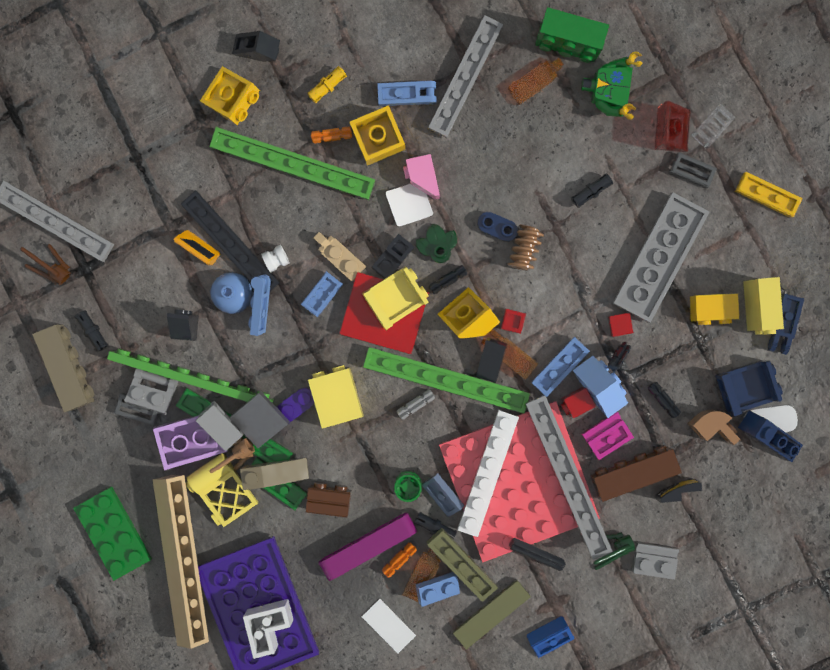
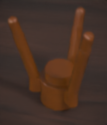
[20,244,71,285]

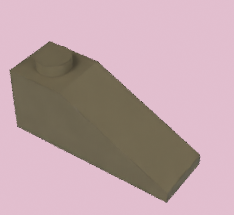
[240,457,309,490]

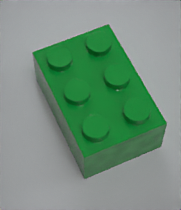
[535,7,609,63]

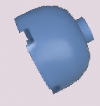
[210,272,254,314]

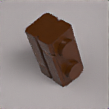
[305,482,352,518]

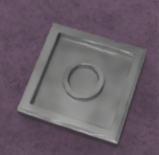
[229,391,290,448]

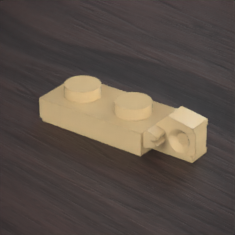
[314,232,366,282]

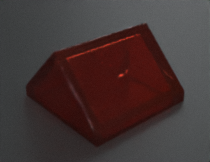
[655,101,690,152]

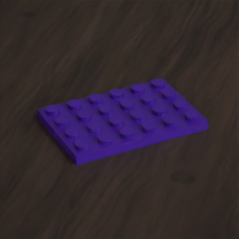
[198,536,319,670]

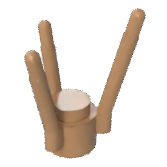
[209,437,255,473]

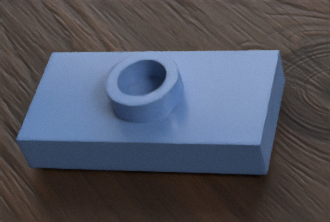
[301,271,343,317]

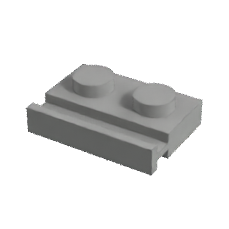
[632,542,679,580]

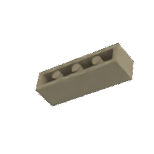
[32,325,95,412]

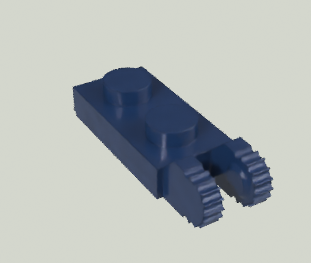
[768,293,804,355]

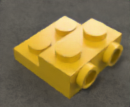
[200,66,260,125]

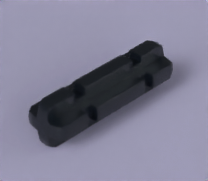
[429,265,467,294]
[608,342,631,372]
[648,382,681,418]

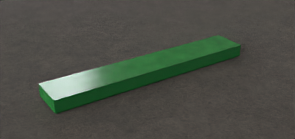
[176,388,293,463]

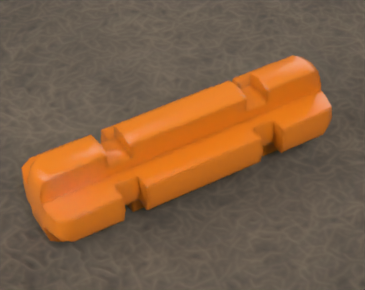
[311,126,352,143]
[382,542,417,578]

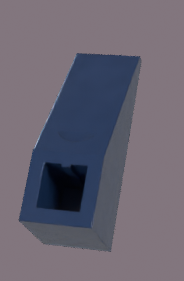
[738,410,803,462]

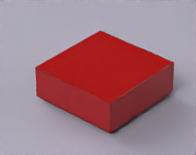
[500,309,526,334]
[608,313,634,337]

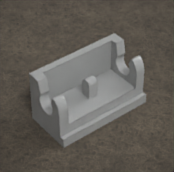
[196,401,243,451]

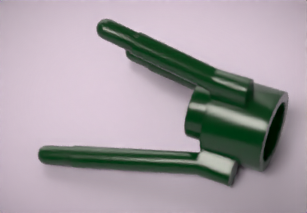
[593,532,635,570]

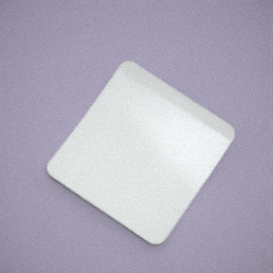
[386,184,433,226]

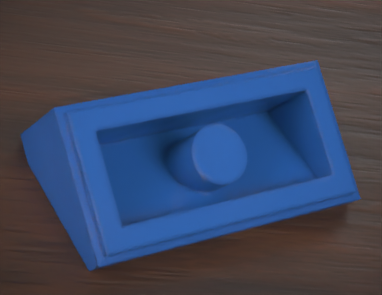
[527,616,575,658]

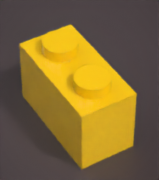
[690,294,739,325]

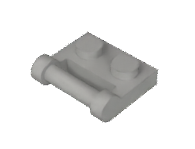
[124,368,178,415]

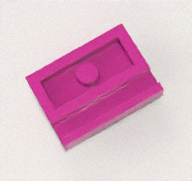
[582,412,634,460]

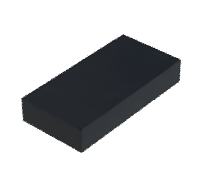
[476,337,507,383]

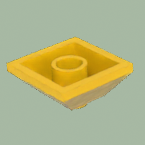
[437,287,500,338]

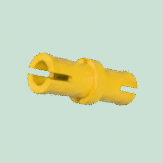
[307,66,347,104]

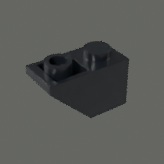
[167,309,199,341]

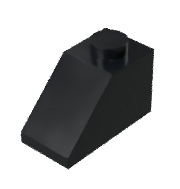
[232,31,280,62]

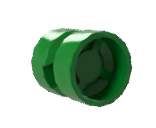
[394,470,422,502]

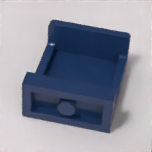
[715,360,783,416]

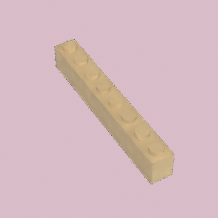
[153,475,209,649]

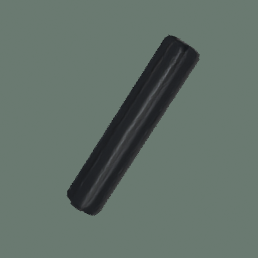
[509,538,566,571]

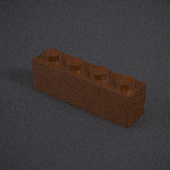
[590,445,682,502]

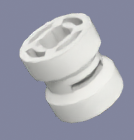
[261,245,290,272]

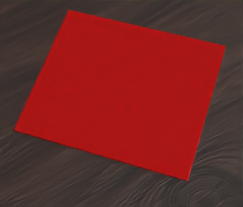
[340,272,429,354]

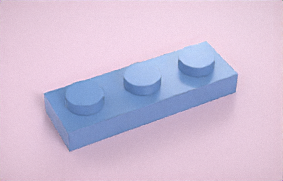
[531,337,590,397]

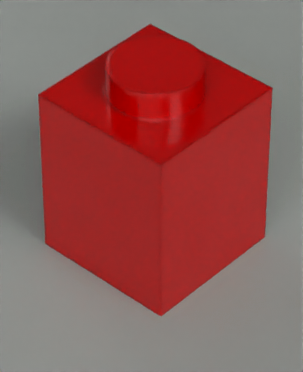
[560,387,596,418]

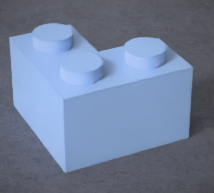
[573,356,628,418]

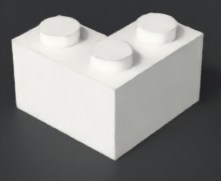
[243,599,293,659]

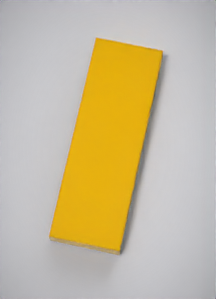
[735,172,802,218]

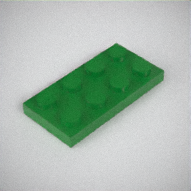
[73,487,152,581]

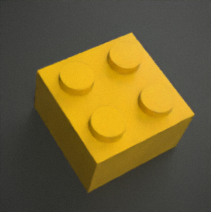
[350,105,405,166]

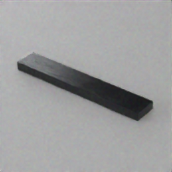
[181,190,280,292]

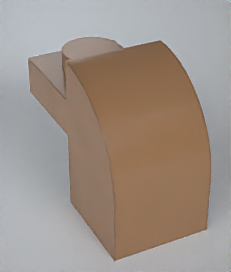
[687,410,740,445]

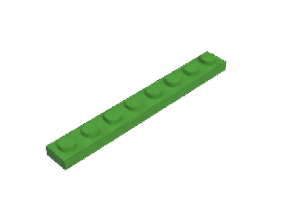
[209,127,375,200]
[363,347,530,413]
[107,348,274,403]

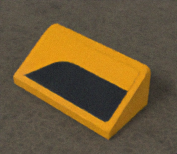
[173,230,220,266]

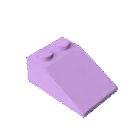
[153,415,227,470]

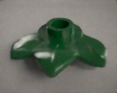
[416,224,457,263]

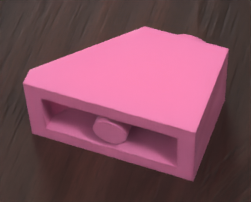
[403,154,440,200]

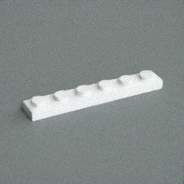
[458,410,519,537]

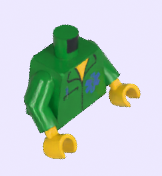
[581,52,642,120]

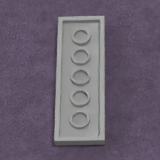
[612,192,710,323]

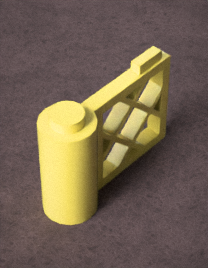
[186,453,258,527]

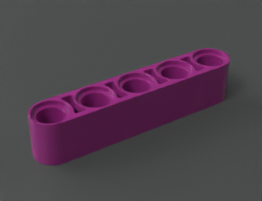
[318,512,417,581]

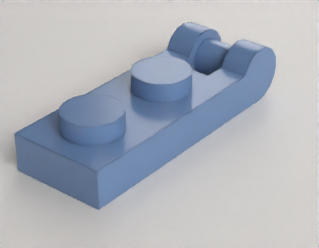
[377,81,437,106]
[248,274,271,336]

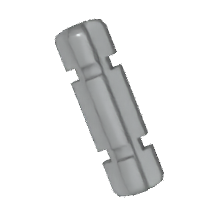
[397,390,435,420]

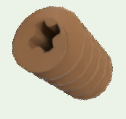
[507,224,544,271]

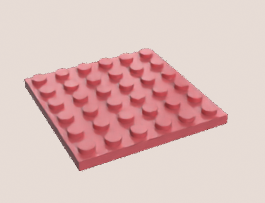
[439,401,600,562]

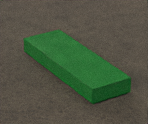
[251,457,308,510]

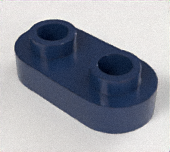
[477,212,518,242]

